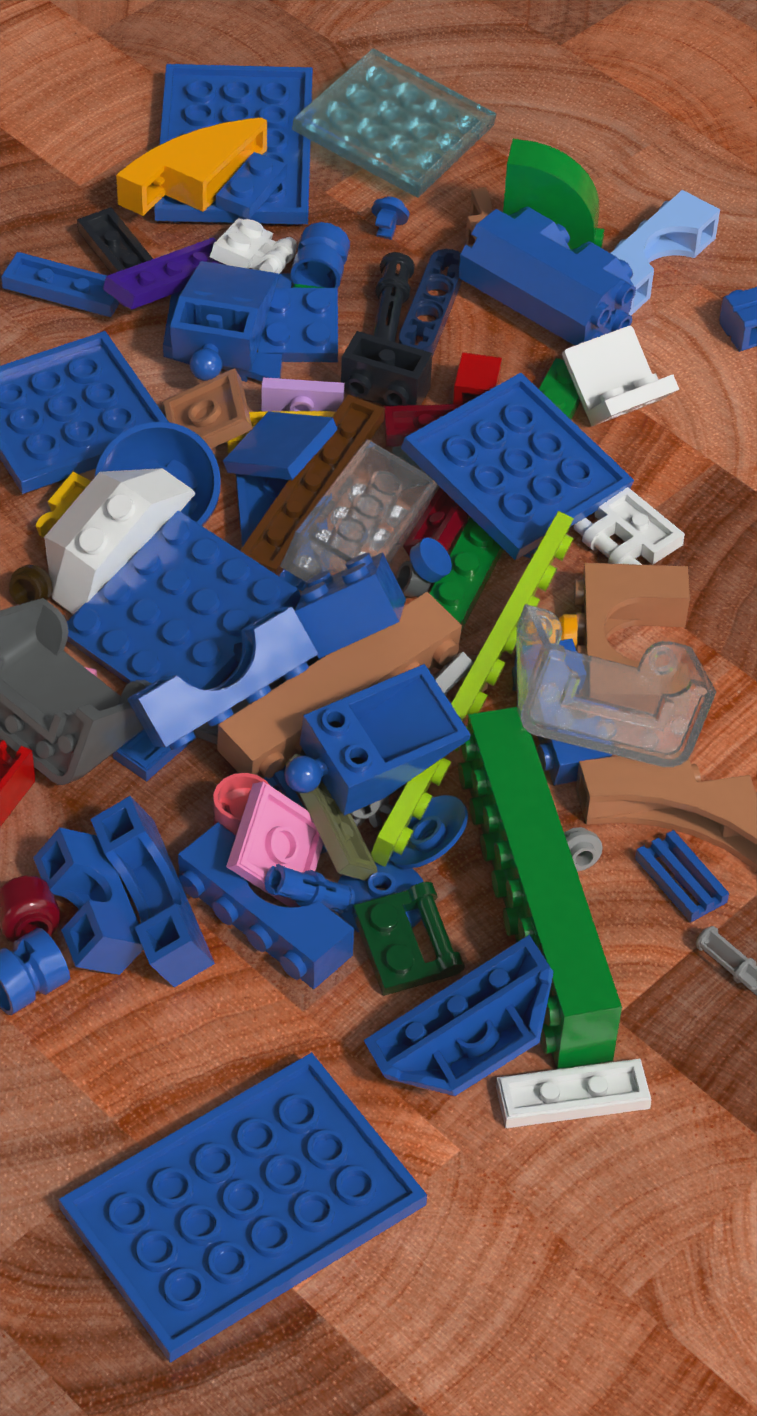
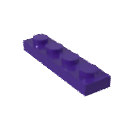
[103,238,226,310]

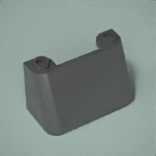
[0,598,152,785]

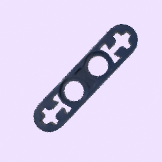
[399,249,463,357]

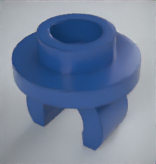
[371,196,410,240]

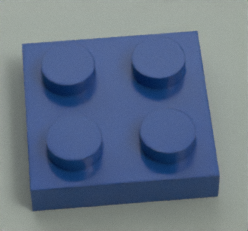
[258,287,338,362]

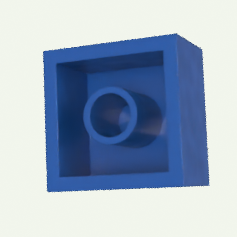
[295,552,406,658]

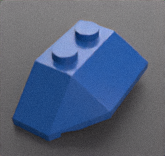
[364,935,554,1096]

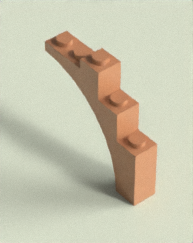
[576,747,757,871]

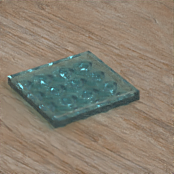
[292,48,497,198]

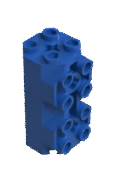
[459,207,636,346]

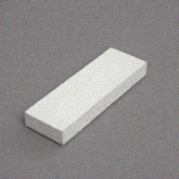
[496,1059,652,1128]

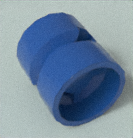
[291,222,350,288]
[0,928,70,1016]

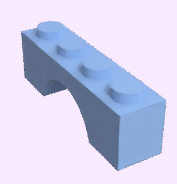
[611,190,720,315]

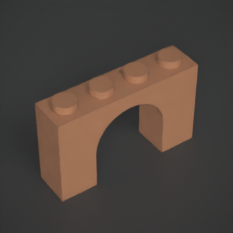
[574,563,696,727]

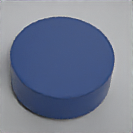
[410,538,452,583]

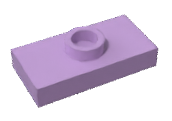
[262,377,344,412]

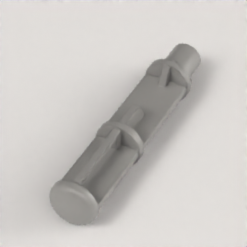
[696,926,757,995]

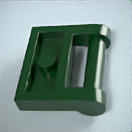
[352,882,465,996]

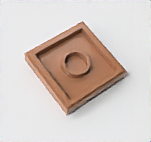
[162,368,253,449]

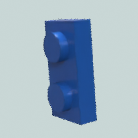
[216,152,287,219]

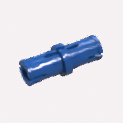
[265,864,355,914]

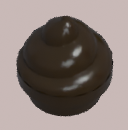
[9,564,53,605]

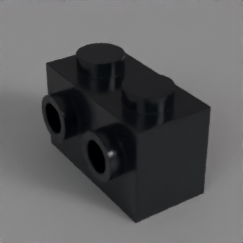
[341,331,432,406]

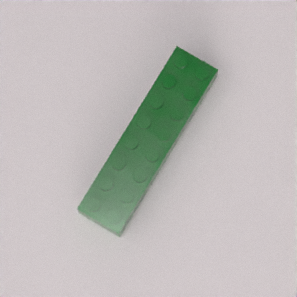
[458,706,622,1070]

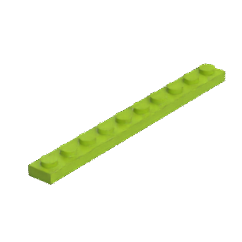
[371,511,574,867]

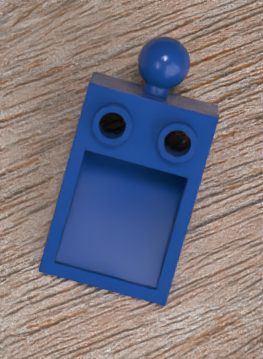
[170,261,278,381]
[285,664,471,816]

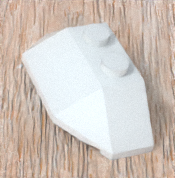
[44,468,196,615]

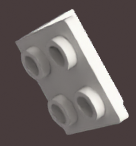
[562,326,679,427]

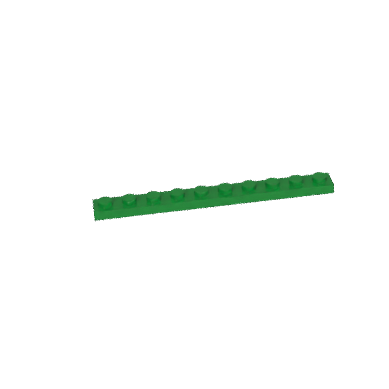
[429,358,581,632]

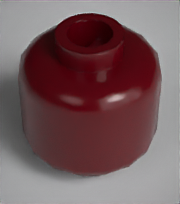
[0,875,60,943]

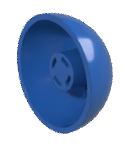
[94,421,221,526]

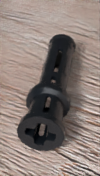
[372,252,415,342]

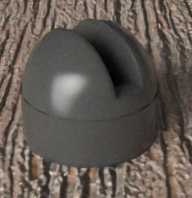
[396,561,431,597]

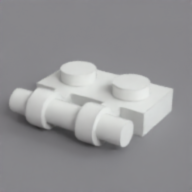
[210,218,297,275]
[574,487,685,565]

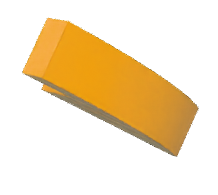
[116,117,267,216]

